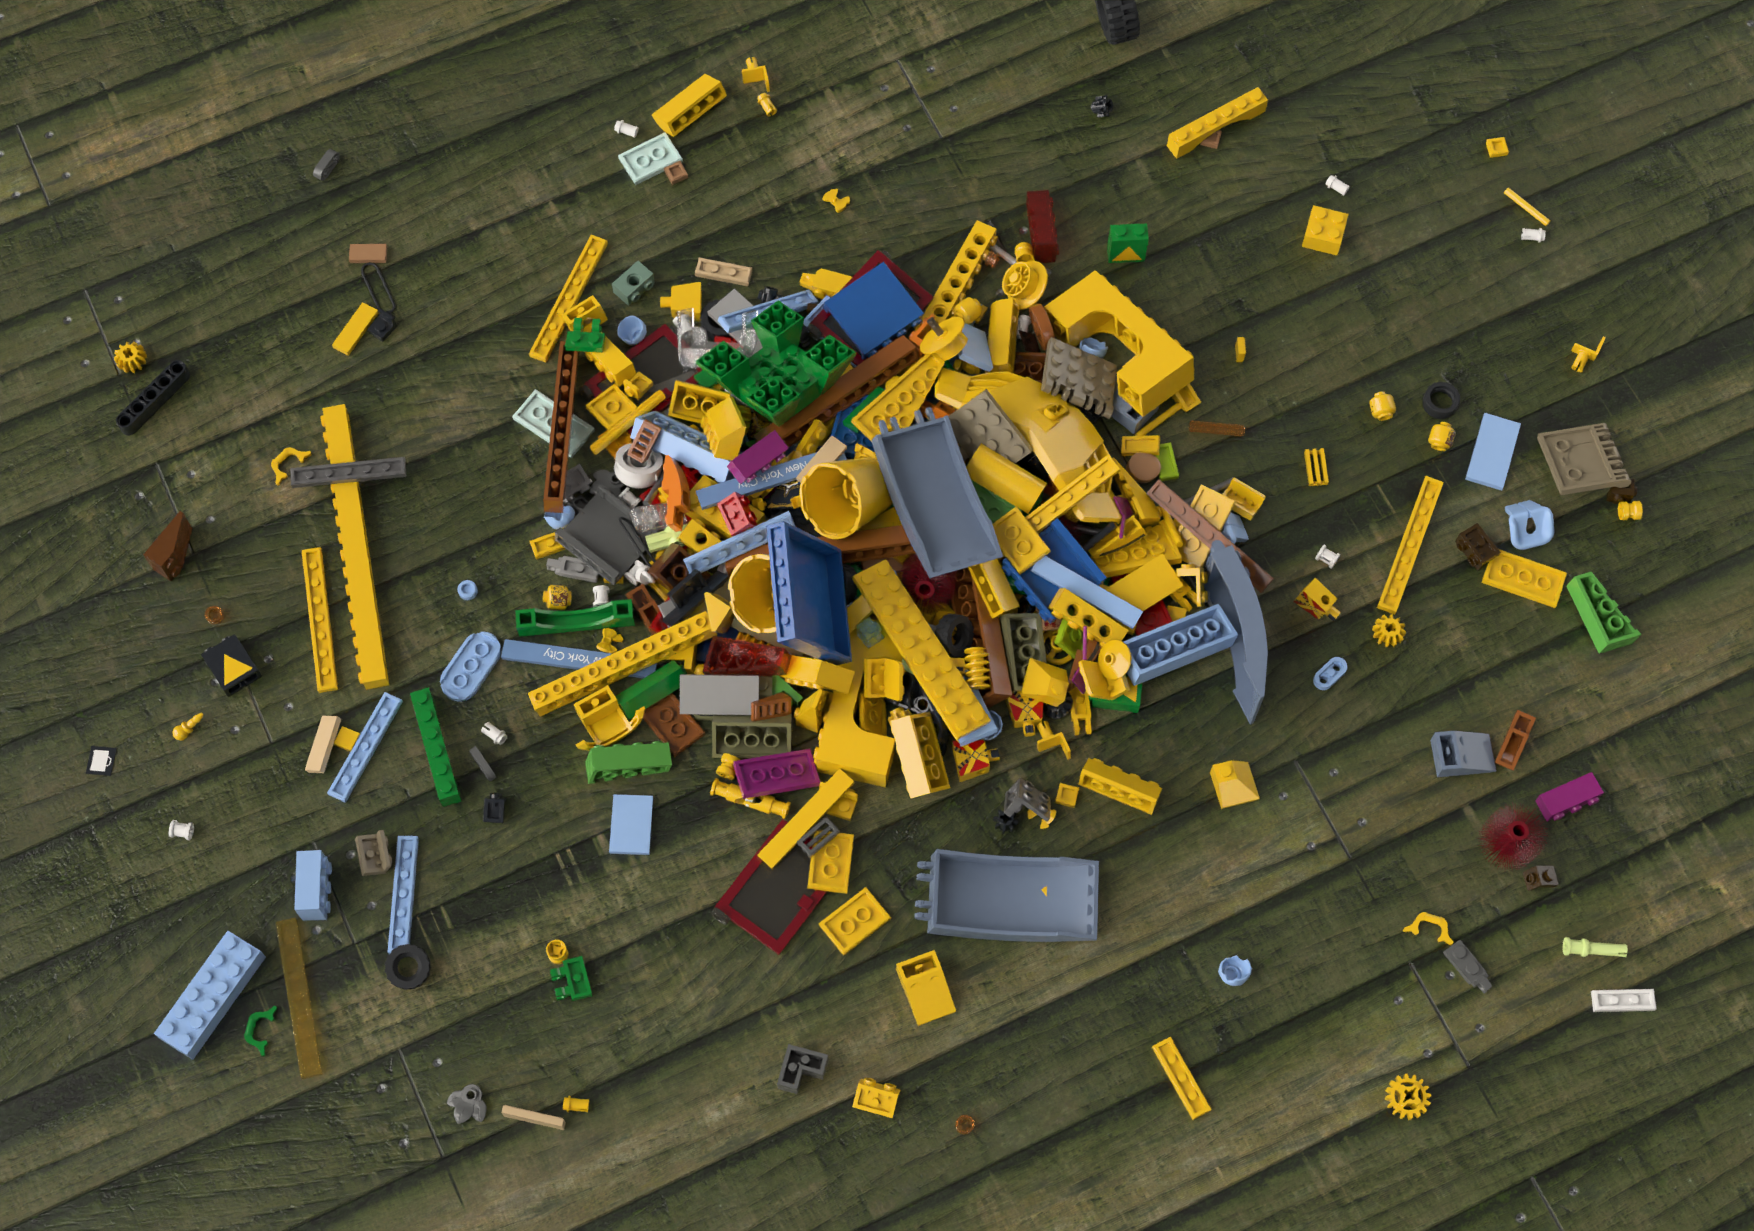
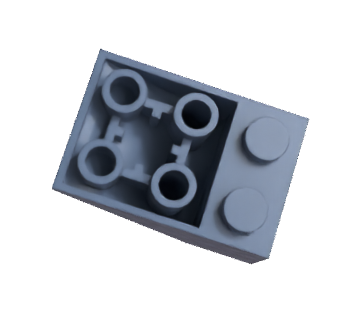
[1111,375,1159,434]
[1430,731,1496,777]

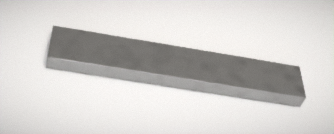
[290,457,406,488]

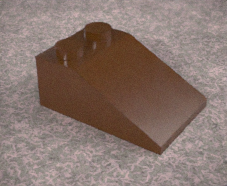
[1013,352,1046,383]
[143,511,192,581]
[647,543,711,592]

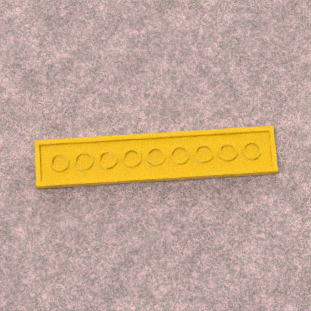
[852,559,991,741]

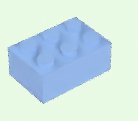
[294,850,332,921]

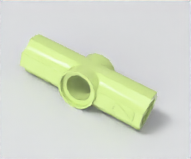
[645,524,705,553]

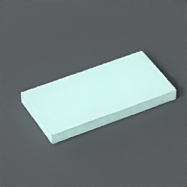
[512,389,595,458]

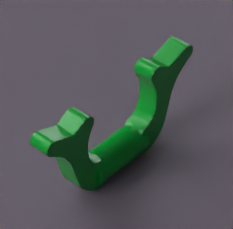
[244,1006,277,1057]

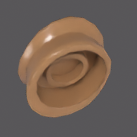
[1126,452,1161,483]

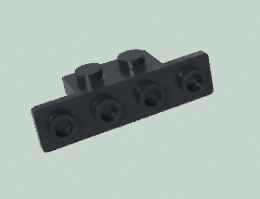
[662,569,729,627]

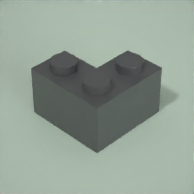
[777,1044,829,1094]

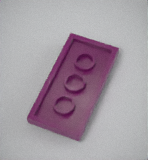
[733,749,820,799]

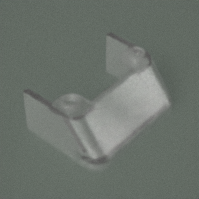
[677,308,758,368]

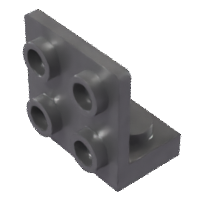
[1004,777,1051,821]

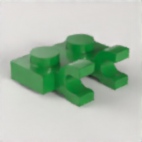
[565,318,605,352]
[550,956,592,1001]

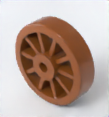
[1029,304,1055,351]

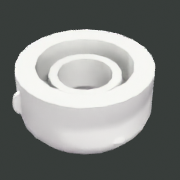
[614,443,663,489]

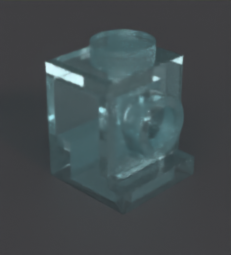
[857,617,884,649]

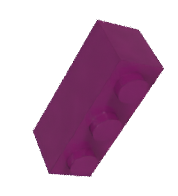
[727,430,789,485]
[1535,772,1604,821]

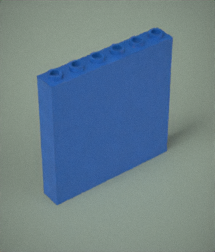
[766,521,852,665]

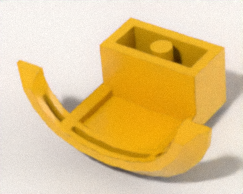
[574,685,645,751]

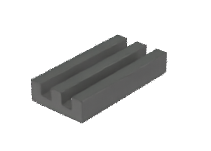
[796,817,840,858]

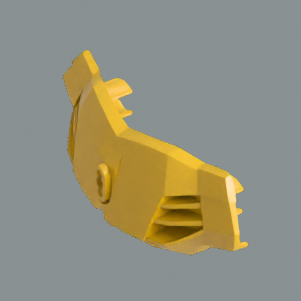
[935,368,1122,524]

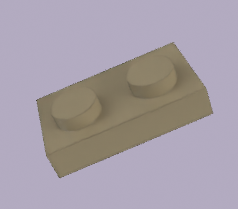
[355,830,392,876]

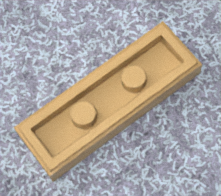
[695,258,752,286]
[796,436,847,483]
[305,716,341,773]
[501,1105,566,1130]

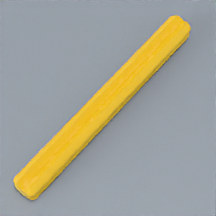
[590,390,666,455]

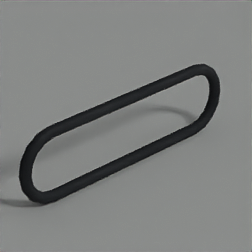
[361,262,396,313]
[619,517,656,567]

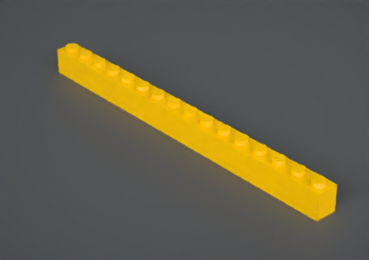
[320,404,389,690]

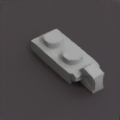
[546,556,599,583]

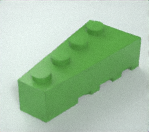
[1566,572,1641,654]
[585,741,672,784]

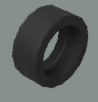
[1423,382,1460,419]

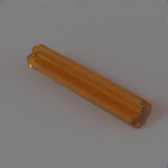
[1189,421,1245,436]

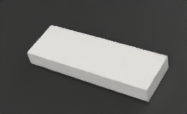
[1591,989,1656,1012]

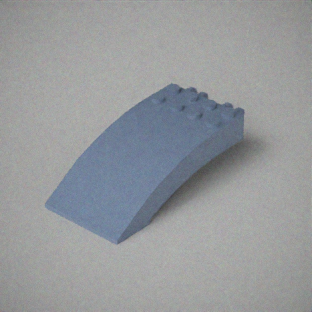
[871,407,1003,578]
[1204,540,1268,725]
[915,849,1099,942]

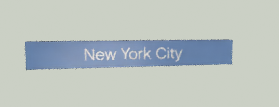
[696,452,847,510]
[501,639,657,678]

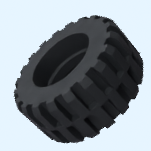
[1095,0,1140,45]

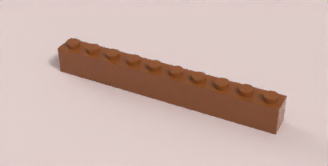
[753,335,919,448]
[543,341,579,513]
[725,525,916,578]

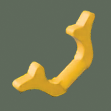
[271,447,311,486]
[1403,912,1453,945]

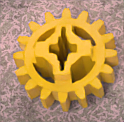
[1385,1074,1431,1120]

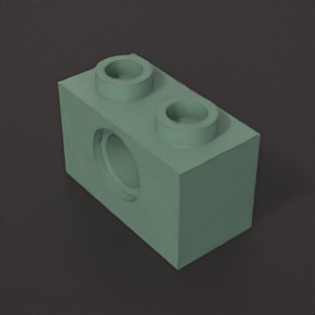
[612,261,655,306]

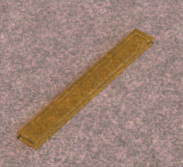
[276,917,323,1079]

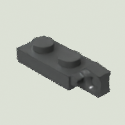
[1443,940,1492,993]

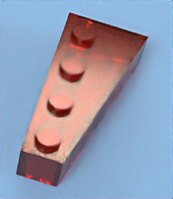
[1026,190,1059,263]
[702,636,792,676]

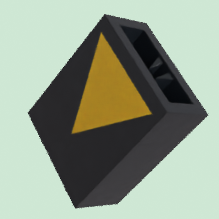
[201,634,262,697]

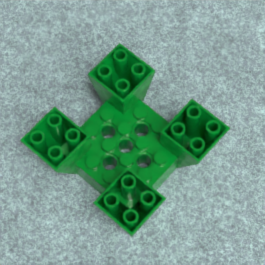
[695,300,856,427]

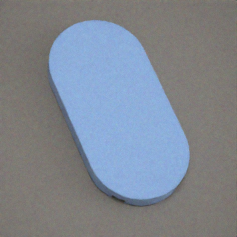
[440,632,501,701]

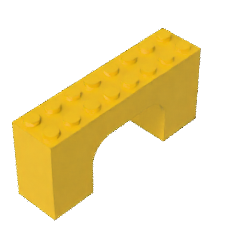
[1044,271,1194,417]
[813,618,906,788]

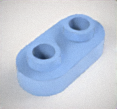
[1313,657,1347,690]

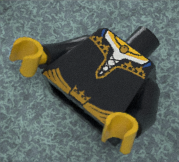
[752,480,805,518]

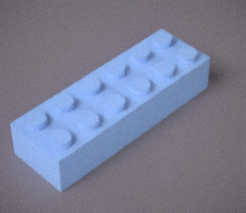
[630,411,743,483]
[1123,604,1238,686]
[154,931,266,1060]

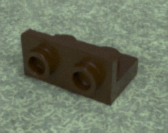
[1455,523,1501,570]

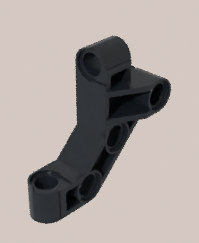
[883,671,951,758]

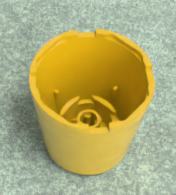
[800,457,893,539]
[728,554,776,633]

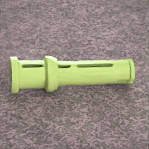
[1563,937,1628,957]

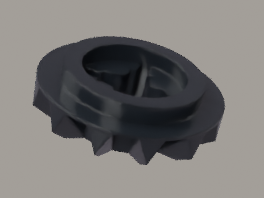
[1043,691,1073,719]

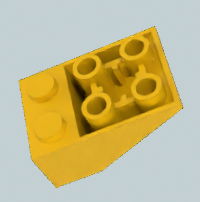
[896,950,956,1026]

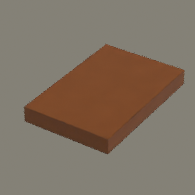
[642,693,705,758]

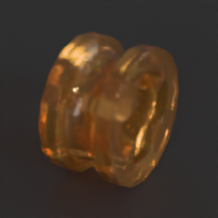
[985,250,1000,269]
[205,606,224,625]
[955,1115,974,1135]

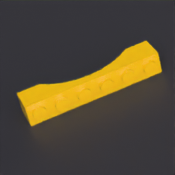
[1167,87,1268,159]

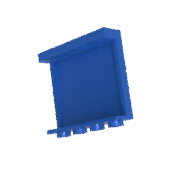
[823,261,924,360]
[1002,518,1107,624]

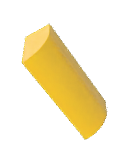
[652,74,727,137]
[985,298,1019,373]
[966,443,1047,514]

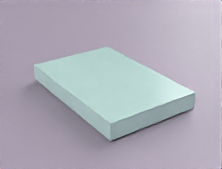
[618,132,683,185]

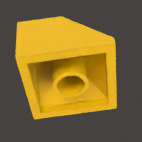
[1020,658,1069,707]
[1210,760,1260,809]

